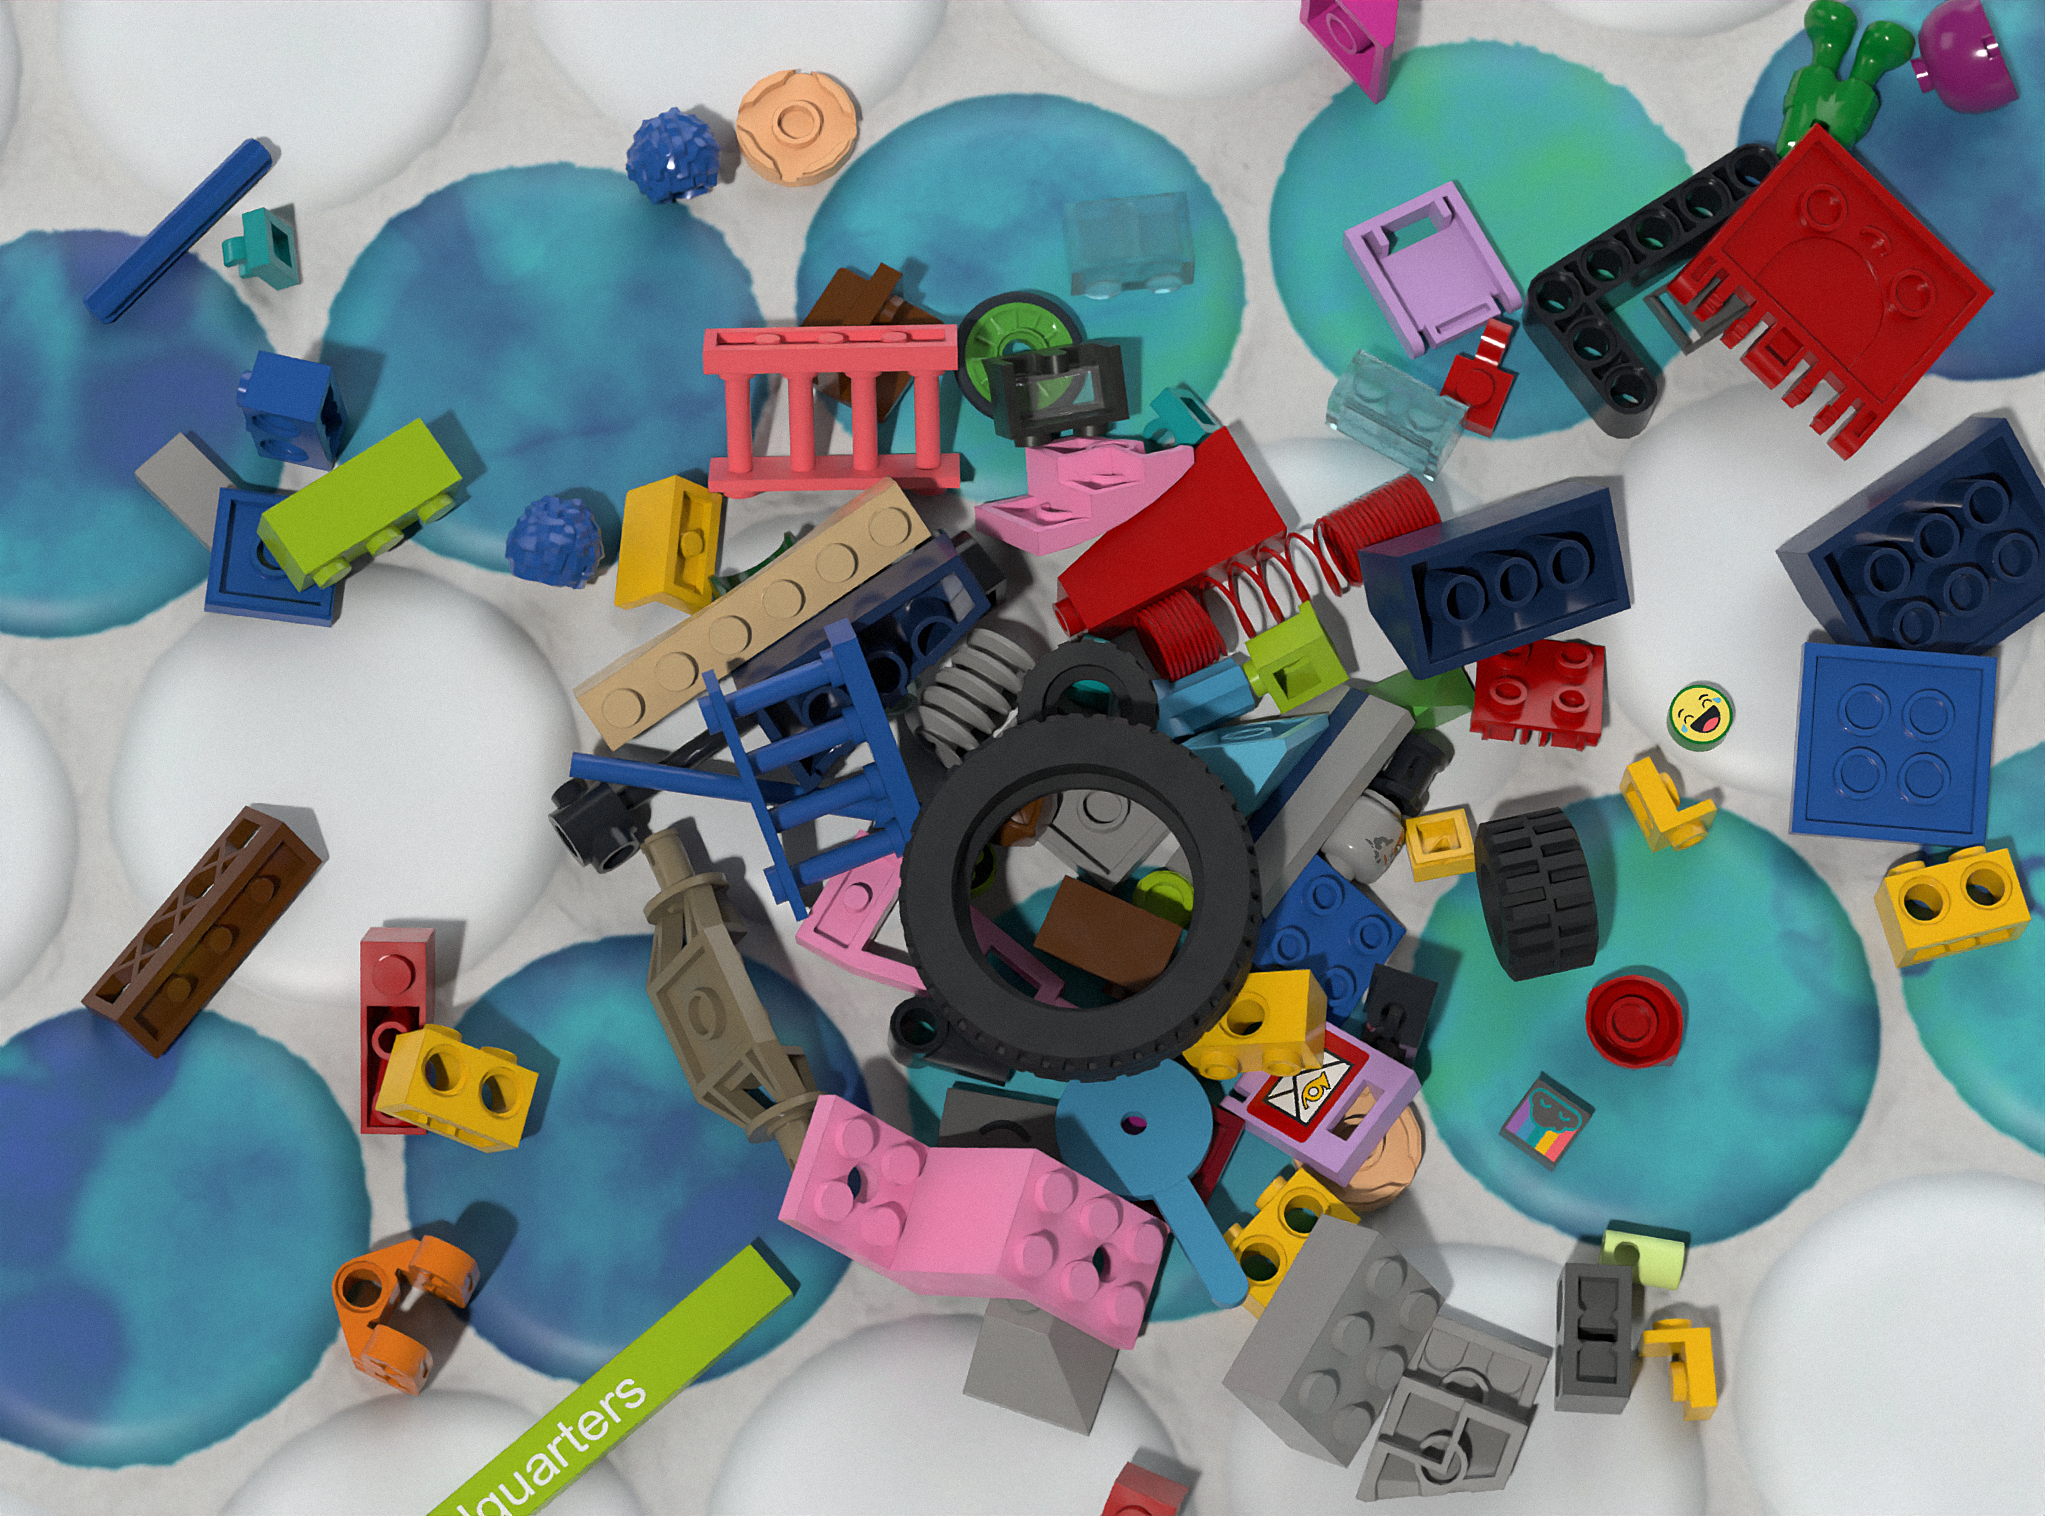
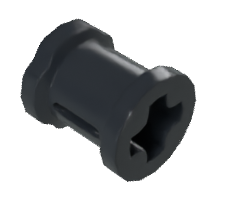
[1368,733,1448,817]

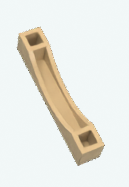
[573,476,932,752]

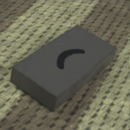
[936,1088,1066,1166]

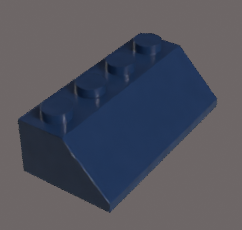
[1357,481,1631,681]

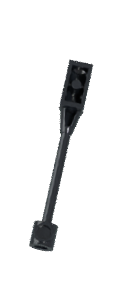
[548,528,1006,874]

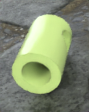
[1598,1229,1685,1291]

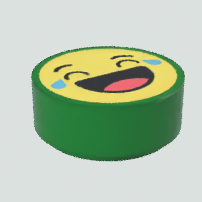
[1666,685,1733,752]

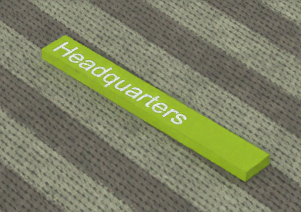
[426,1244,793,1516]

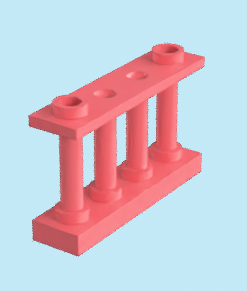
[703,324,960,499]

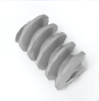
[905,628,1036,769]

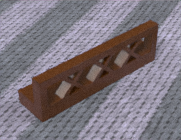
[80,806,323,1059]

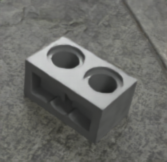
[1554,1262,1632,1415]

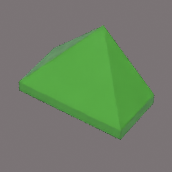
[1361,667,1475,736]

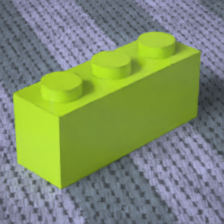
[257,417,462,593]

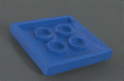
[1788,642,1997,849]

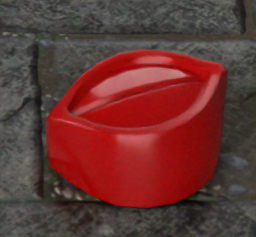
[1585,974,1683,1071]

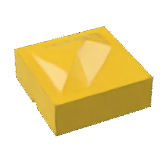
[1401,808,1476,883]

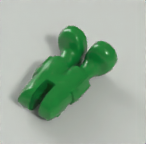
[1774,0,1916,161]

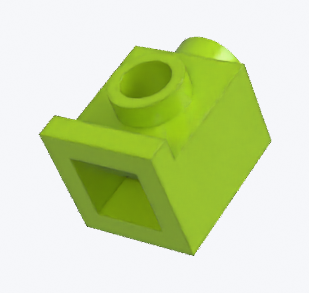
[1241,600,1349,714]

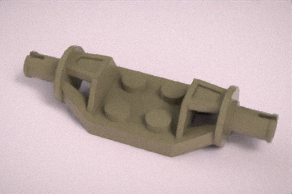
[640,828,827,1175]

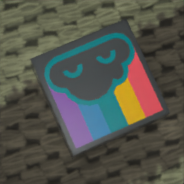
[1499,1078,1592,1172]

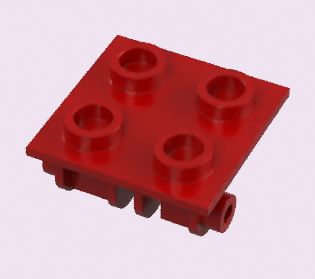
[1469,639,1604,752]

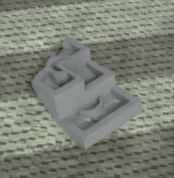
[1356,1314,1549,1502]

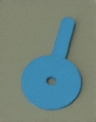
[1055,1058,1249,1309]

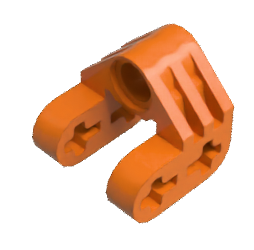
[332,1235,481,1396]

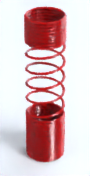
[1133,473,1442,684]

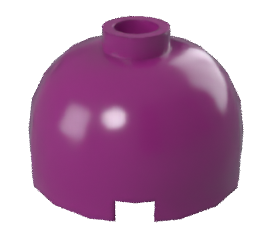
[1910,0,2019,115]

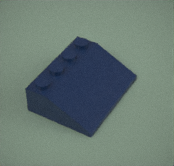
[1775,417,2045,656]

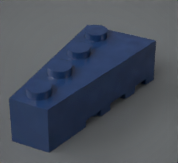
[730,532,991,794]

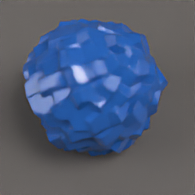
[625,107,722,205]
[505,495,605,589]

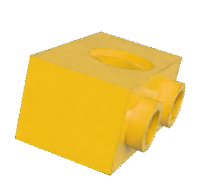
[1182,969,1327,1080]

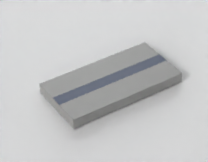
[1165,683,1416,919]

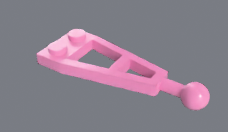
[795,829,1081,1009]

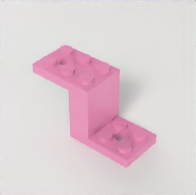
[778,1095,1170,1350]

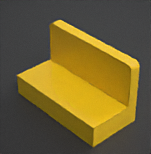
[614,475,722,615]

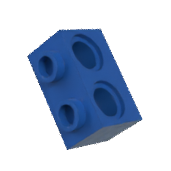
[236,350,348,472]

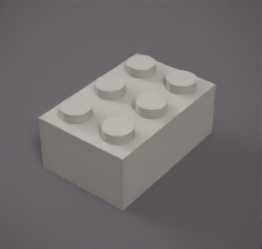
[1222,1214,1446,1469]

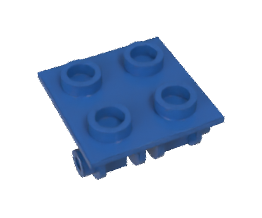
[1249,854,1407,1029]

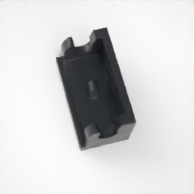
[1360,963,1439,1070]

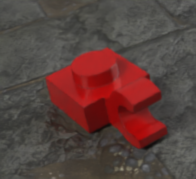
[1433,318,1514,438]

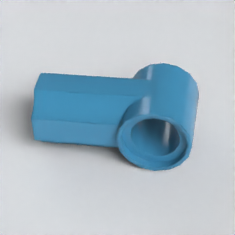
[1117,657,1255,745]

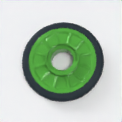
[953,292,1085,420]

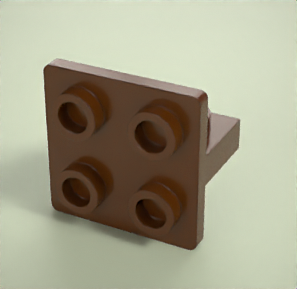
[800,262,944,424]

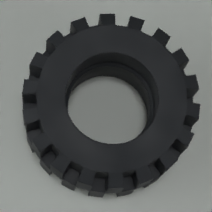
[1474,807,1599,982]

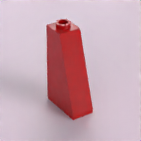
[1052,426,1288,641]

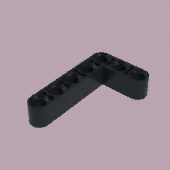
[1521,144,1779,439]

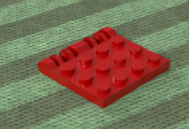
[1665,123,1994,461]

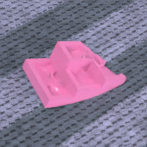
[974,436,1194,557]

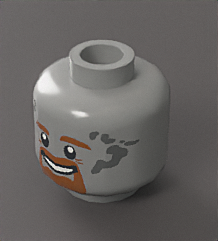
[1316,789,1405,884]

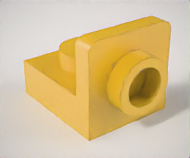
[1619,756,1718,853]
[1637,1318,1718,1421]

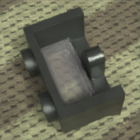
[981,339,1130,448]

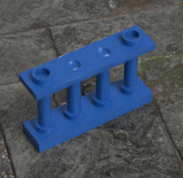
[697,617,920,922]

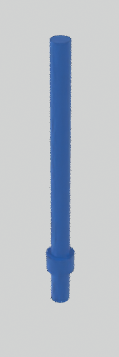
[569,752,923,829]

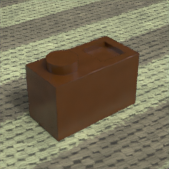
[1033,874,1188,1001]

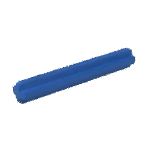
[83,138,273,324]

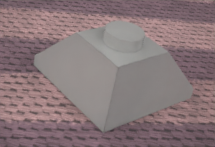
[963,1298,1118,1437]

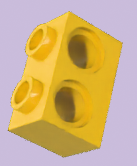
[1873,846,2032,969]
[375,1024,539,1153]
[1223,1167,1361,1320]

